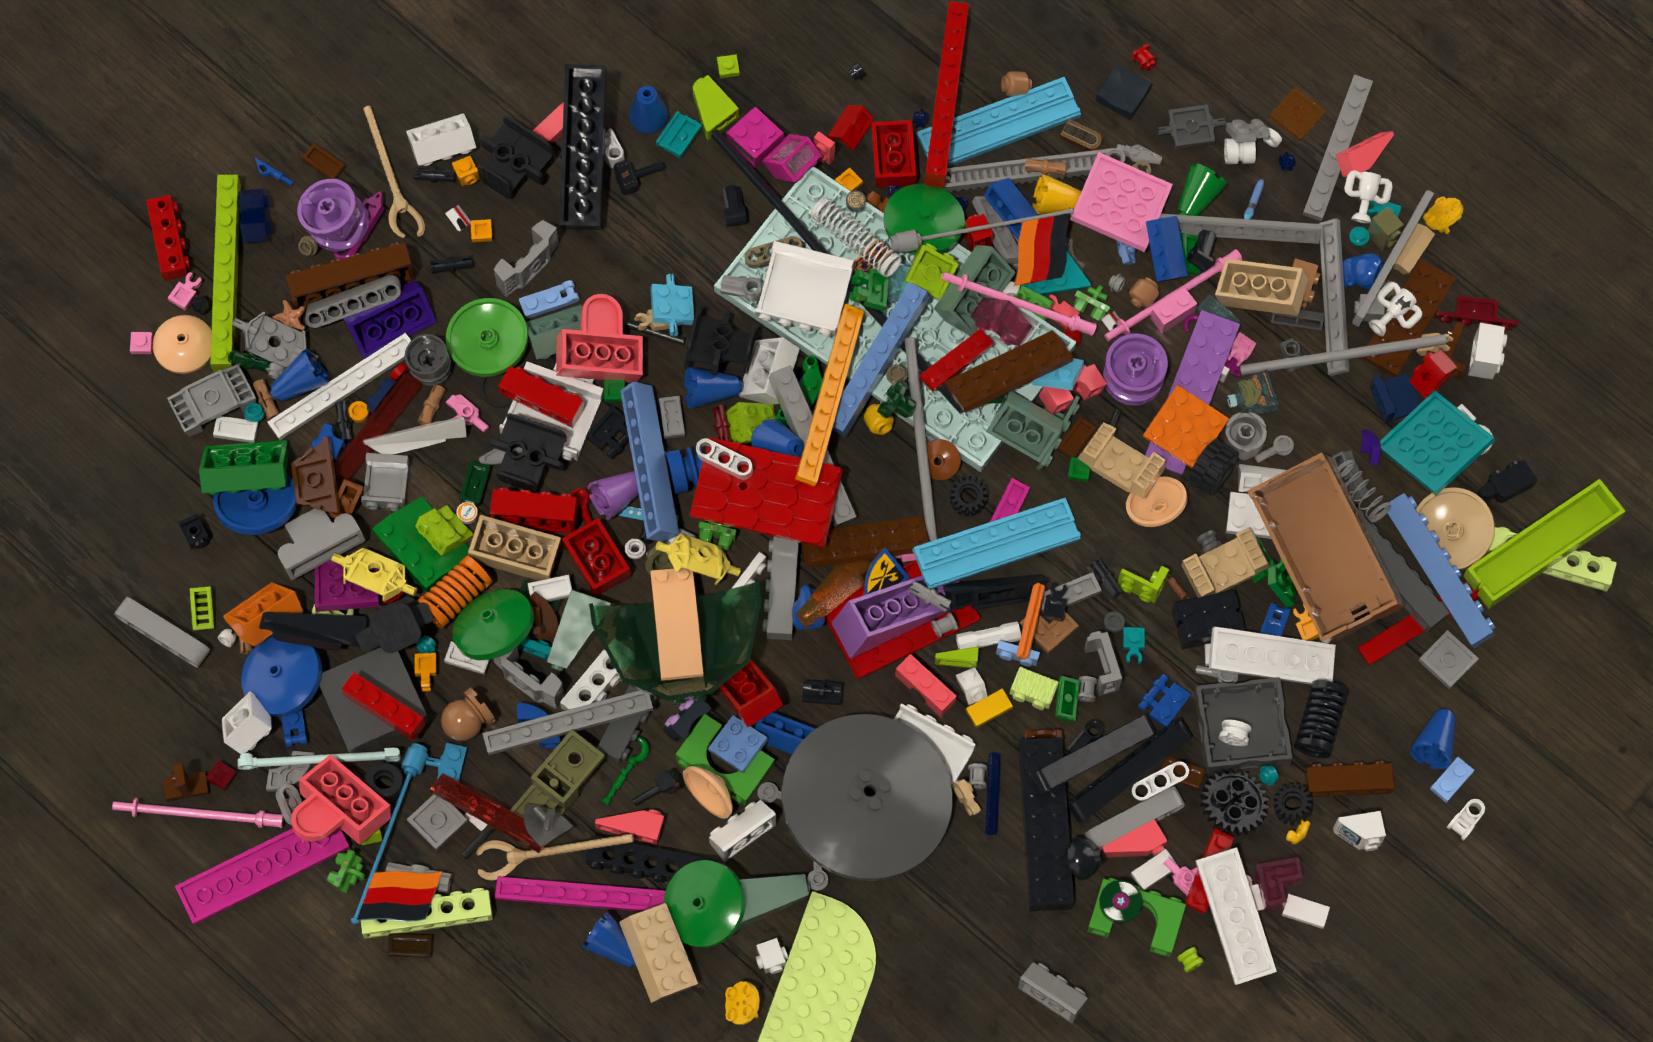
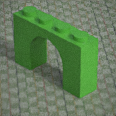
[675,714,775,806]
[1087,878,1186,957]

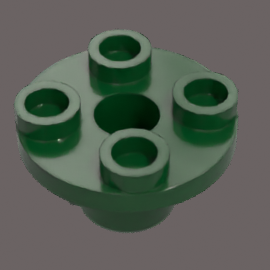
[877,380,916,419]

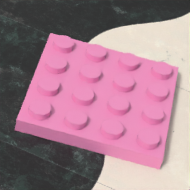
[1070,152,1173,252]

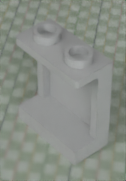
[361,453,410,511]
[1084,631,1122,696]

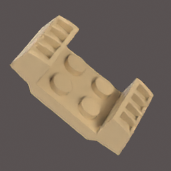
[1078,422,1166,499]
[1181,528,1270,598]

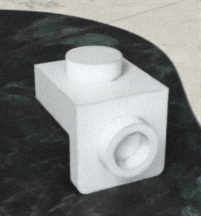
[956,667,987,705]

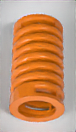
[417,555,492,629]

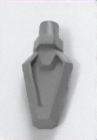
[1117,144,1162,165]
[479,447,522,465]

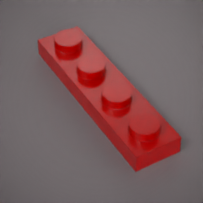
[919,329,994,392]
[1184,828,1234,914]

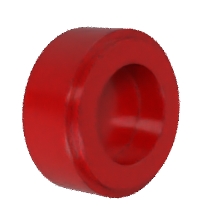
[390,362,409,381]

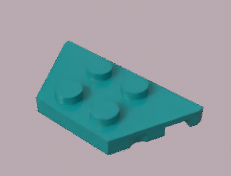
[1018,250,1091,295]

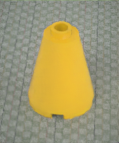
[1032,174,1082,215]

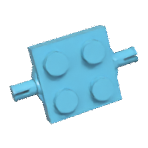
[650,274,694,336]

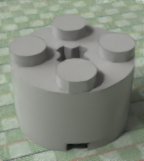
[1223,412,1267,460]

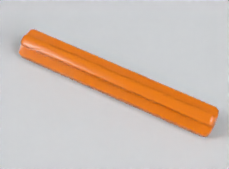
[1016,583,1045,660]

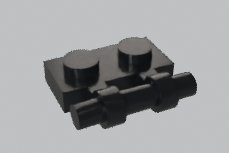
[586,406,629,459]

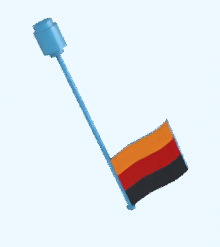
[351,743,443,924]

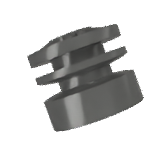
[404,334,453,387]

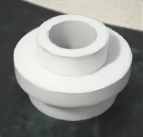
[625,538,646,559]

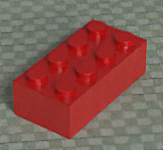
[490,488,578,534]

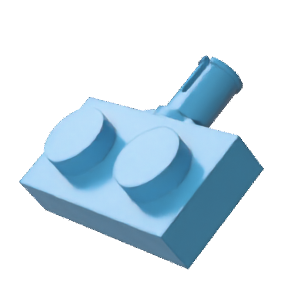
[425,743,467,790]

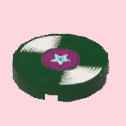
[1099,880,1142,924]

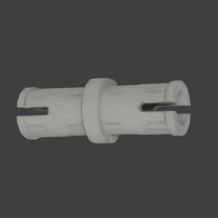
[908,580,951,612]

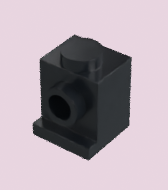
[178,513,210,550]

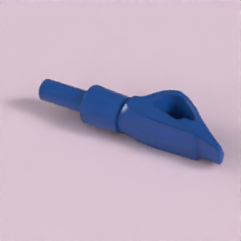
[254,157,294,186]

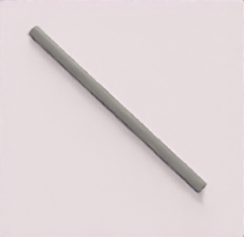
[1240,334,1446,375]
[904,337,937,542]

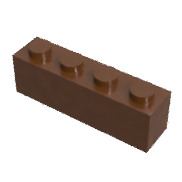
[1304,761,1394,797]

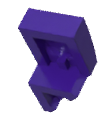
[1361,429,1381,465]

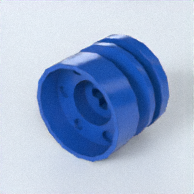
[665,445,704,494]

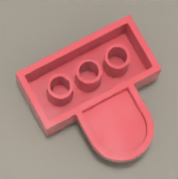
[556,294,643,383]
[291,754,391,845]

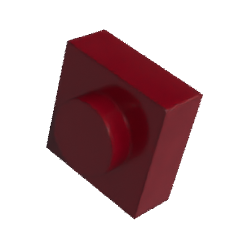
[206,761,236,791]

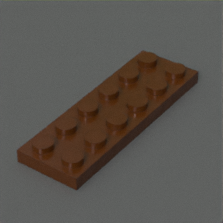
[1360,259,1456,377]
[944,330,1073,413]
[801,516,929,568]

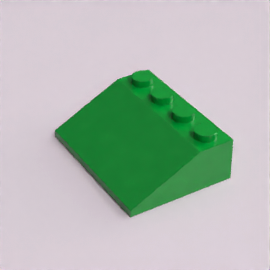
[199,440,288,495]
[372,497,469,593]

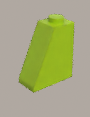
[692,75,739,140]

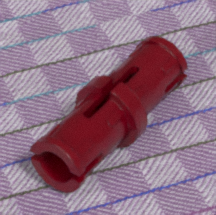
[712,405,731,442]

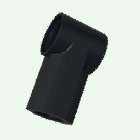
[722,185,747,227]
[1187,230,1217,272]
[1066,720,1103,754]

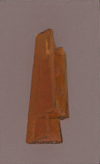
[797,560,872,628]

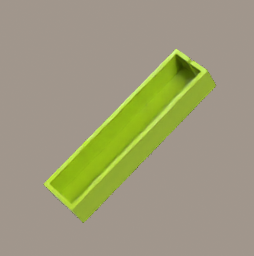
[1463,479,1626,609]

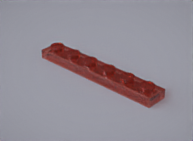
[334,372,423,481]
[430,773,547,854]

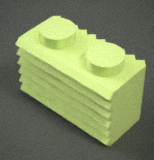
[1010,667,1059,710]

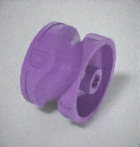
[297,179,369,252]
[1103,333,1168,406]

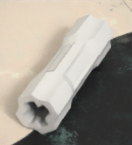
[956,621,1021,650]

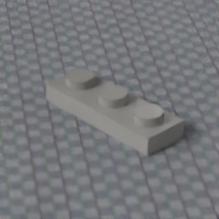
[1041,572,1102,613]

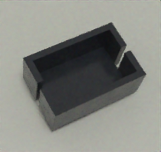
[1171,590,1245,650]

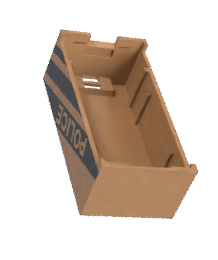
[1247,453,1406,644]

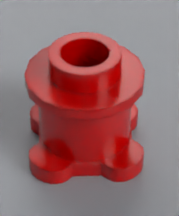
[1132,44,1157,71]

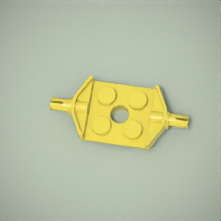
[656,533,741,585]
[331,548,417,601]

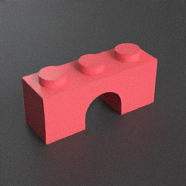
[1039,364,1107,415]
[895,654,957,718]

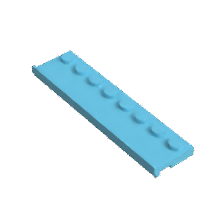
[917,77,1081,167]
[912,497,1081,589]

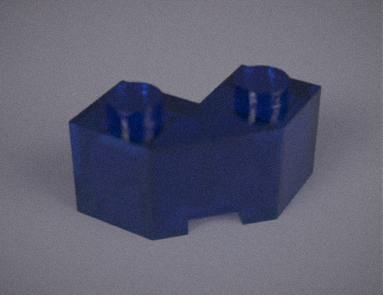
[238,189,271,243]

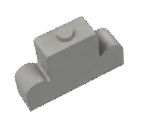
[278,509,365,581]

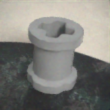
[931,612,958,638]
[1078,676,1098,702]
[968,763,987,789]

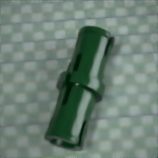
[228,350,269,372]

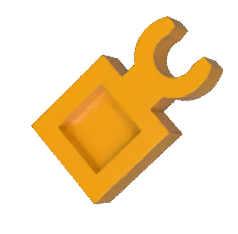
[1293,604,1319,641]

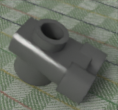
[1279,338,1305,374]

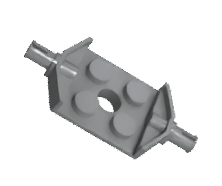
[232,312,318,368]

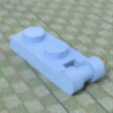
[519,280,579,319]

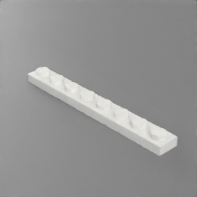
[268,333,411,440]

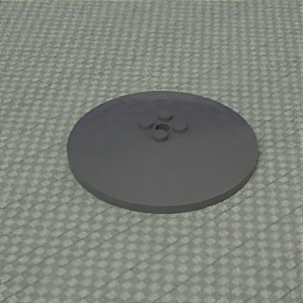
[781,714,952,881]

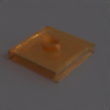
[1269,87,1326,141]

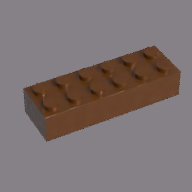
[286,242,415,310]

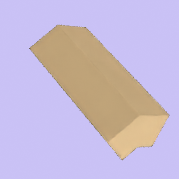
[1392,223,1435,275]

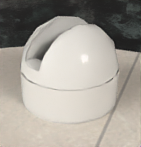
[218,629,237,647]

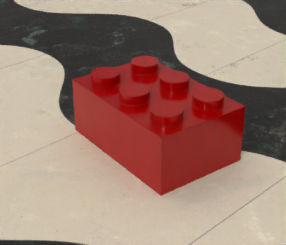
[871,120,916,188]
[562,518,631,597]
[712,655,783,728]

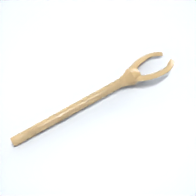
[363,106,425,238]
[476,834,634,880]

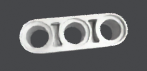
[696,439,753,480]
[1132,761,1189,801]

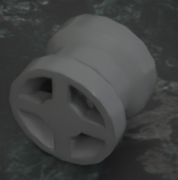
[1196,530,1222,554]

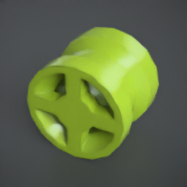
[1177,947,1204,973]

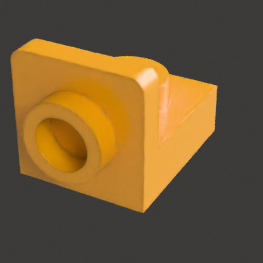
[452,156,480,186]

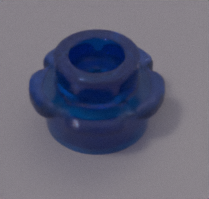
[912,109,928,128]
[1279,151,1296,171]

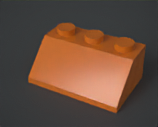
[223,582,303,646]

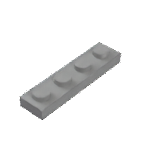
[972,196,1018,263]

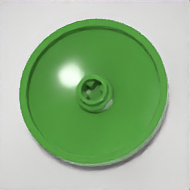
[446,298,529,377]

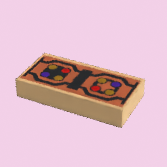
[853,239,892,272]

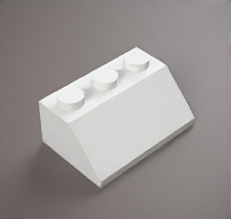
[406,113,476,166]
[738,337,800,405]
[709,800,776,863]

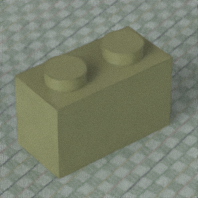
[1368,207,1404,252]

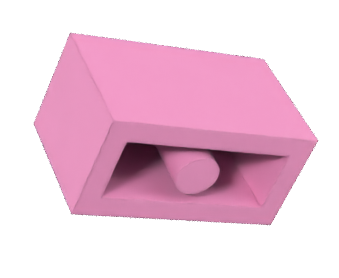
[1150,288,1197,334]

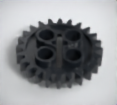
[1200,768,1269,836]

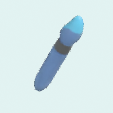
[1244,179,1264,219]

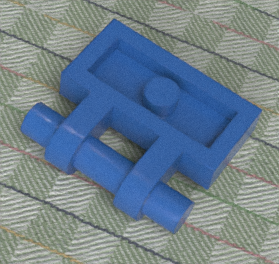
[1138,674,1191,727]

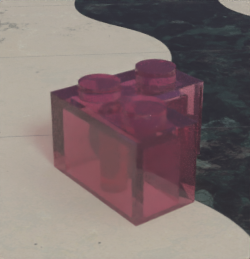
[970,297,1033,346]
[1254,857,1303,912]

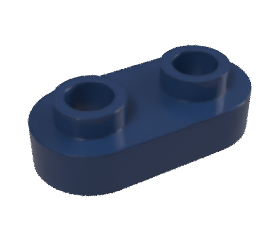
[366,377,398,415]

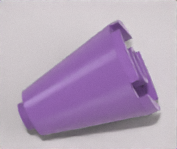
[588,471,639,520]

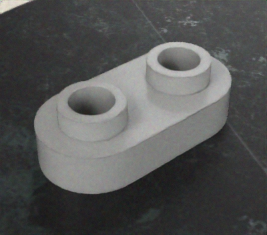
[276,784,302,825]

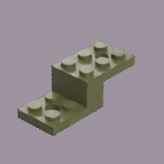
[505,730,605,844]

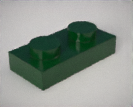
[459,461,491,506]

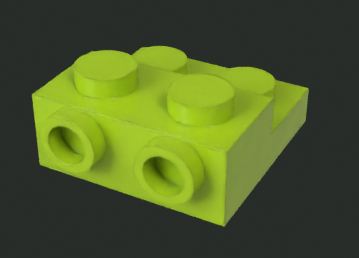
[904,243,959,300]
[415,505,474,556]

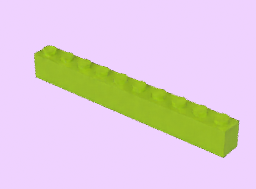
[210,175,241,373]

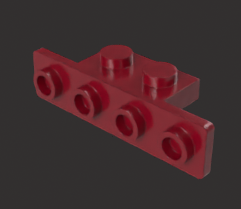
[1434,296,1519,330]

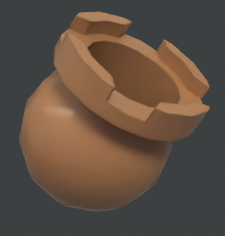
[440,688,495,741]

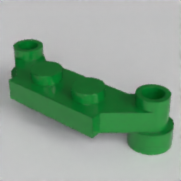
[776,355,823,427]

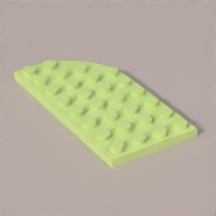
[758,891,876,1042]

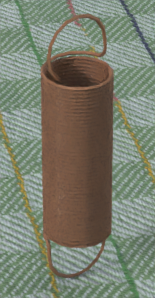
[1167,574,1189,601]

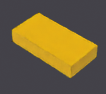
[966,689,1013,728]

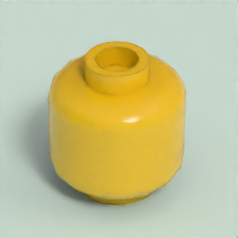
[863,404,894,435]

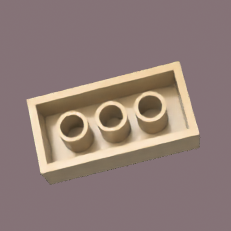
[1215,259,1309,316]
[468,515,561,581]
[619,903,698,1003]

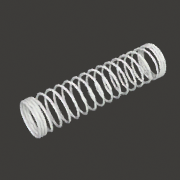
[811,197,901,277]

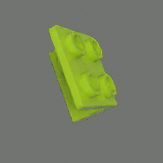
[726,402,776,445]
[1118,566,1169,604]

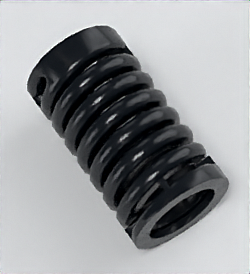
[1294,680,1349,759]

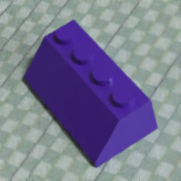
[343,280,437,358]

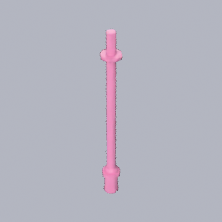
[1104,249,1242,342]
[941,272,1096,336]
[112,798,284,828]

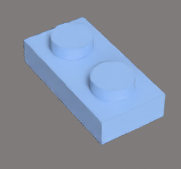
[996,640,1040,667]
[1430,757,1474,803]

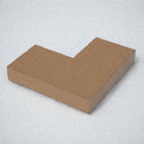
[1019,612,1079,654]

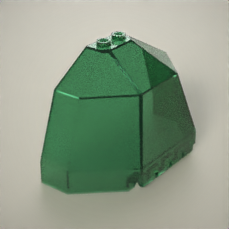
[589,579,762,705]

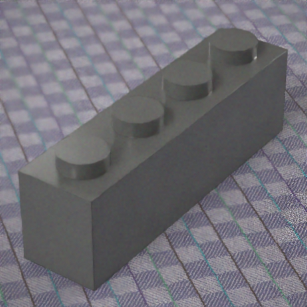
[597,676,659,765]

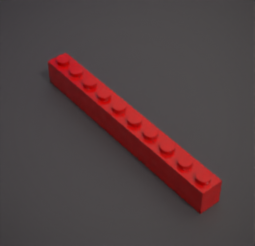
[924,1,969,188]

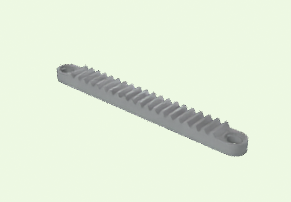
[940,148,1125,192]

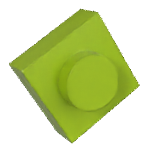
[717,54,740,78]

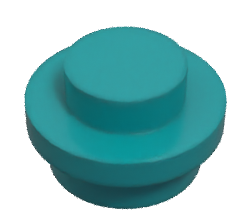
[1349,227,1370,247]
[244,403,265,422]
[416,635,436,653]
[1259,765,1278,786]

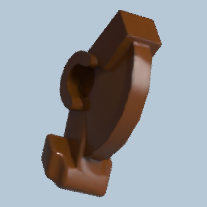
[1025,729,1063,739]

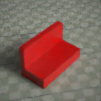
[828,105,874,150]

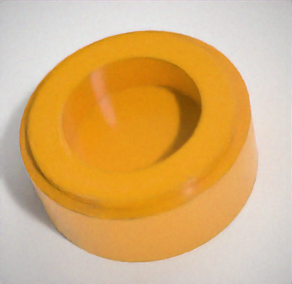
[348,401,370,423]

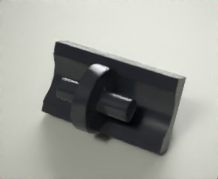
[802,680,842,705]

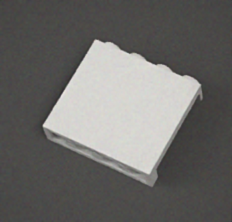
[755,241,854,336]
[499,362,604,461]
[894,703,976,789]

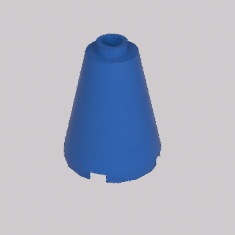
[628,86,669,134]
[270,349,329,402]
[684,367,742,408]
[751,418,804,457]
[1410,709,1456,769]
[581,912,636,968]

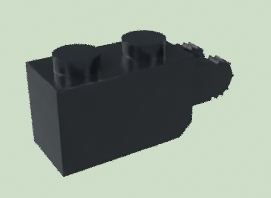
[1477,459,1537,503]

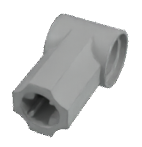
[720,275,762,302]

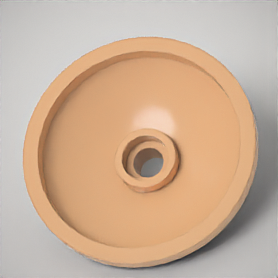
[153,315,212,374]
[1126,477,1188,527]
[683,766,732,819]

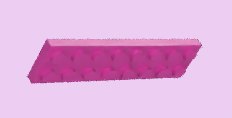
[175,827,350,925]

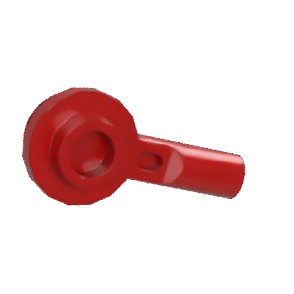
[570,488,592,525]

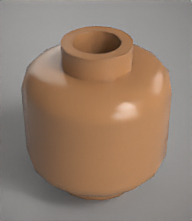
[1001,71,1032,97]
[1129,277,1159,309]

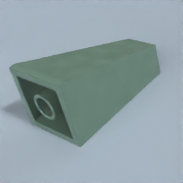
[547,590,616,671]
[736,874,810,931]

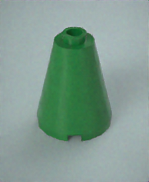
[1177,163,1227,216]

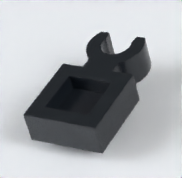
[1042,583,1067,622]

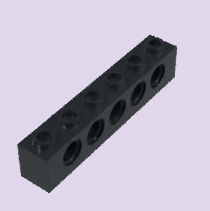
[585,835,717,883]

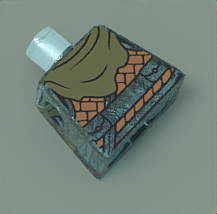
[1227,369,1279,414]

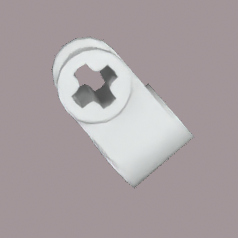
[604,128,625,169]
[1447,799,1485,841]

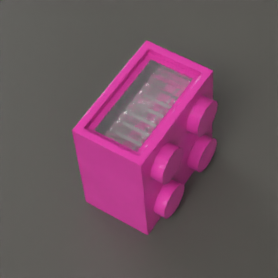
[727,107,784,168]
[762,134,822,182]

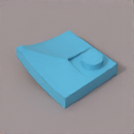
[1032,358,1084,390]

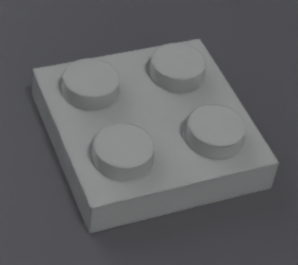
[1418,630,1479,689]
[407,791,468,851]

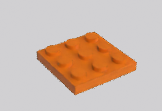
[1143,385,1229,469]

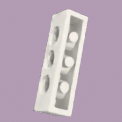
[560,638,634,711]

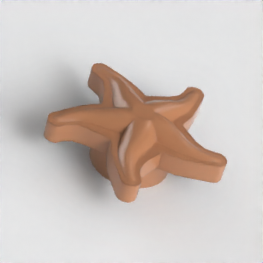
[272,300,306,330]

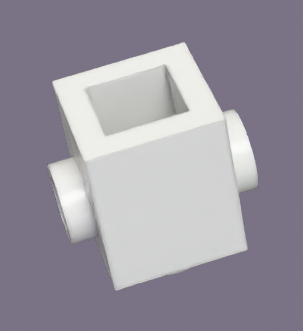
[755,938,788,974]

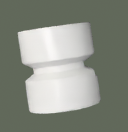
[1224,138,1256,165]

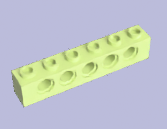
[1486,527,1617,592]
[361,888,493,939]

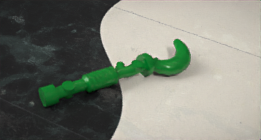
[601,737,650,806]

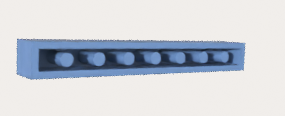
[832,282,929,438]
[620,382,679,543]
[1384,493,1496,648]

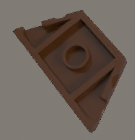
[291,436,341,514]

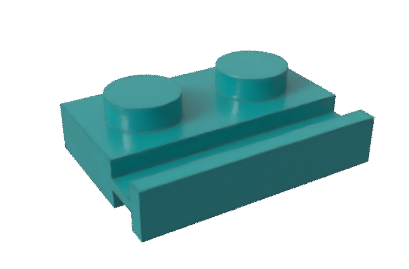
[656,111,702,159]

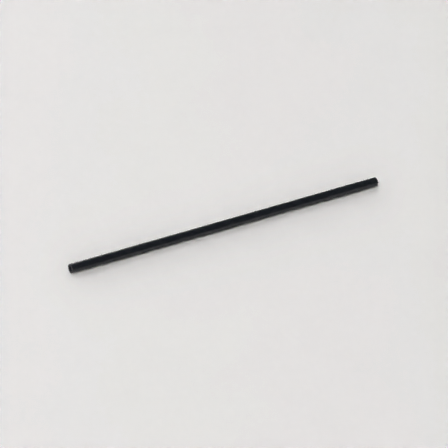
[711,130,963,414]

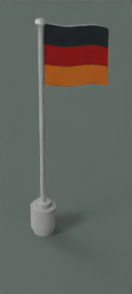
[890,208,1074,286]

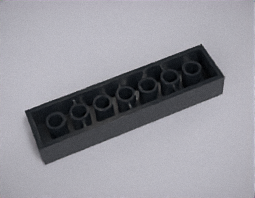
[559,64,608,230]
[1018,737,1074,912]

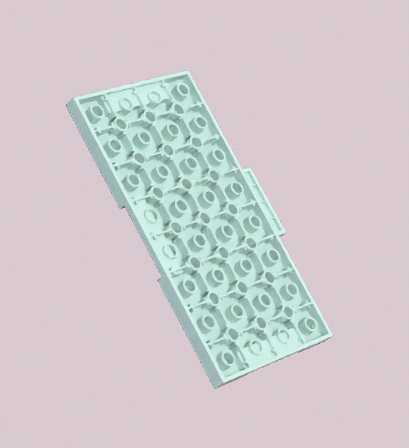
[714,167,1076,472]

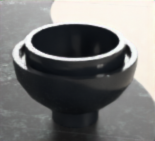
[1068,838,1105,881]

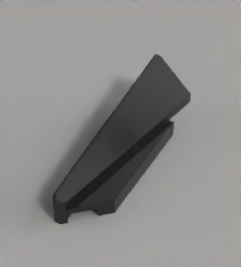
[943,574,1048,611]
[259,612,367,652]

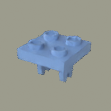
[708,715,768,773]

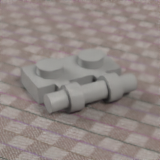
[1226,119,1270,143]

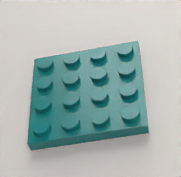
[1379,391,1495,496]

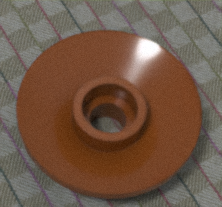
[927,439,961,480]

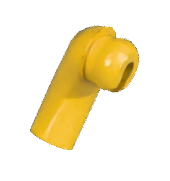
[1286,820,1310,845]

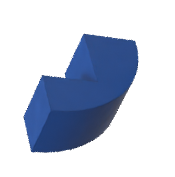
[517,703,560,749]

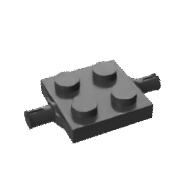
[1157,104,1226,150]

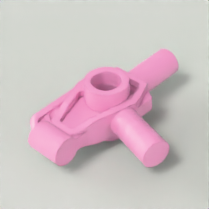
[446,394,489,433]
[1163,858,1198,895]

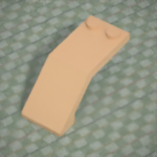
[650,568,704,681]

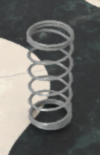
[1337,459,1391,522]

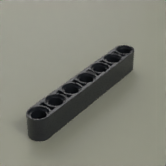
[1029,715,1156,795]
[1067,718,1192,822]

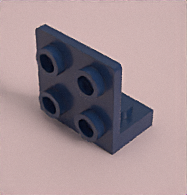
[1369,373,1421,423]

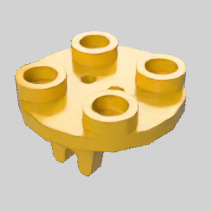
[1423,197,1463,234]
[725,981,760,1025]

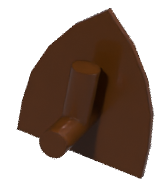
[527,591,559,639]

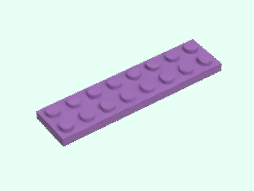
[1145,310,1240,476]

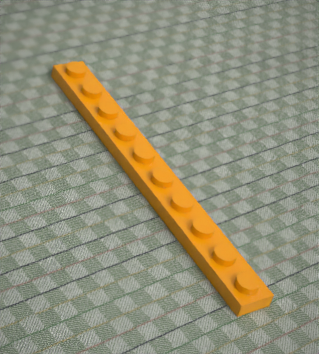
[795,304,864,486]

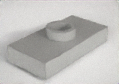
[659,396,685,439]

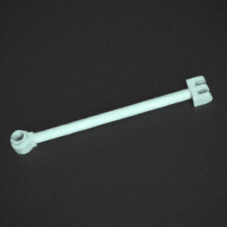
[238,748,401,770]

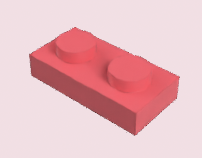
[814,132,835,165]

